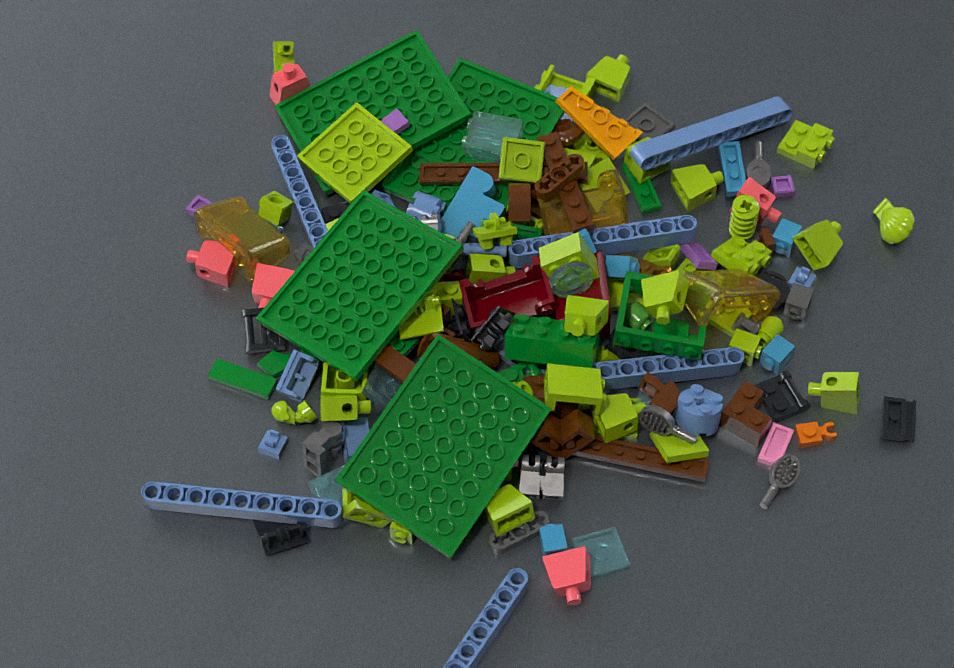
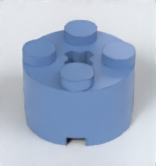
[406,191,447,221]
[675,384,723,437]

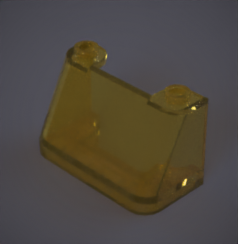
[534,169,629,236]
[193,196,290,283]
[682,269,781,326]

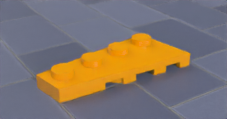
[555,86,643,161]

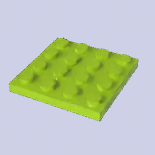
[297,102,413,204]

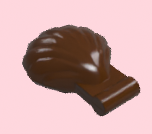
[554,119,584,148]

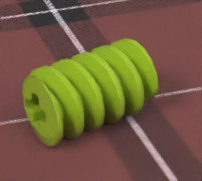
[729,195,760,240]

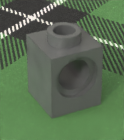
[783,283,814,321]

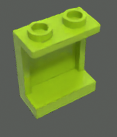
[535,64,596,98]
[544,364,606,415]
[343,488,392,528]

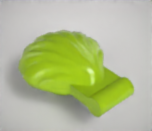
[873,198,914,244]

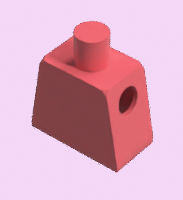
[270,63,310,105]
[729,177,782,226]
[186,240,240,287]
[252,263,294,308]
[542,546,591,606]

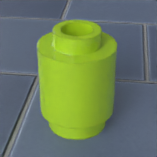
[755,316,784,348]

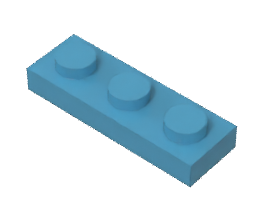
[718,141,746,197]

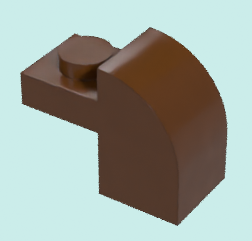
[507,183,531,221]
[638,372,680,415]

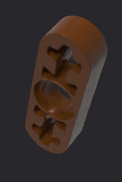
[535,154,585,200]

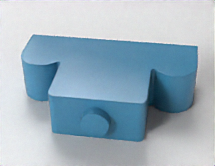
[441,166,508,246]

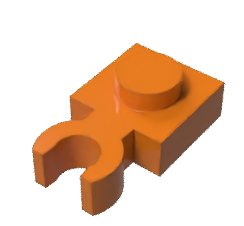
[795,422,837,448]

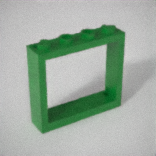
[613,271,712,360]

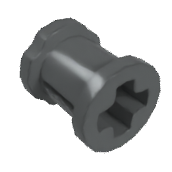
[732,312,761,335]

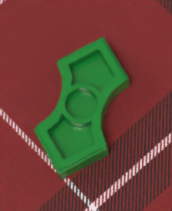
[257,349,320,378]

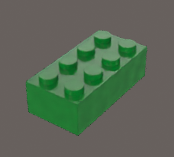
[504,314,601,368]

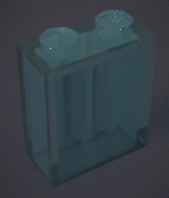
[462,111,524,163]

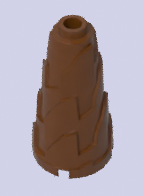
[417,333,501,369]

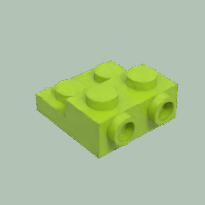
[777,120,835,169]
[711,235,772,280]

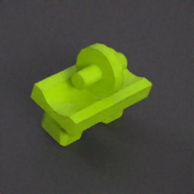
[273,41,295,73]
[473,212,517,250]

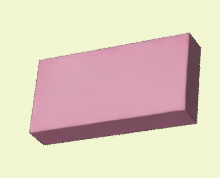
[757,422,794,467]

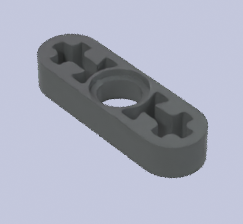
[489,511,549,554]

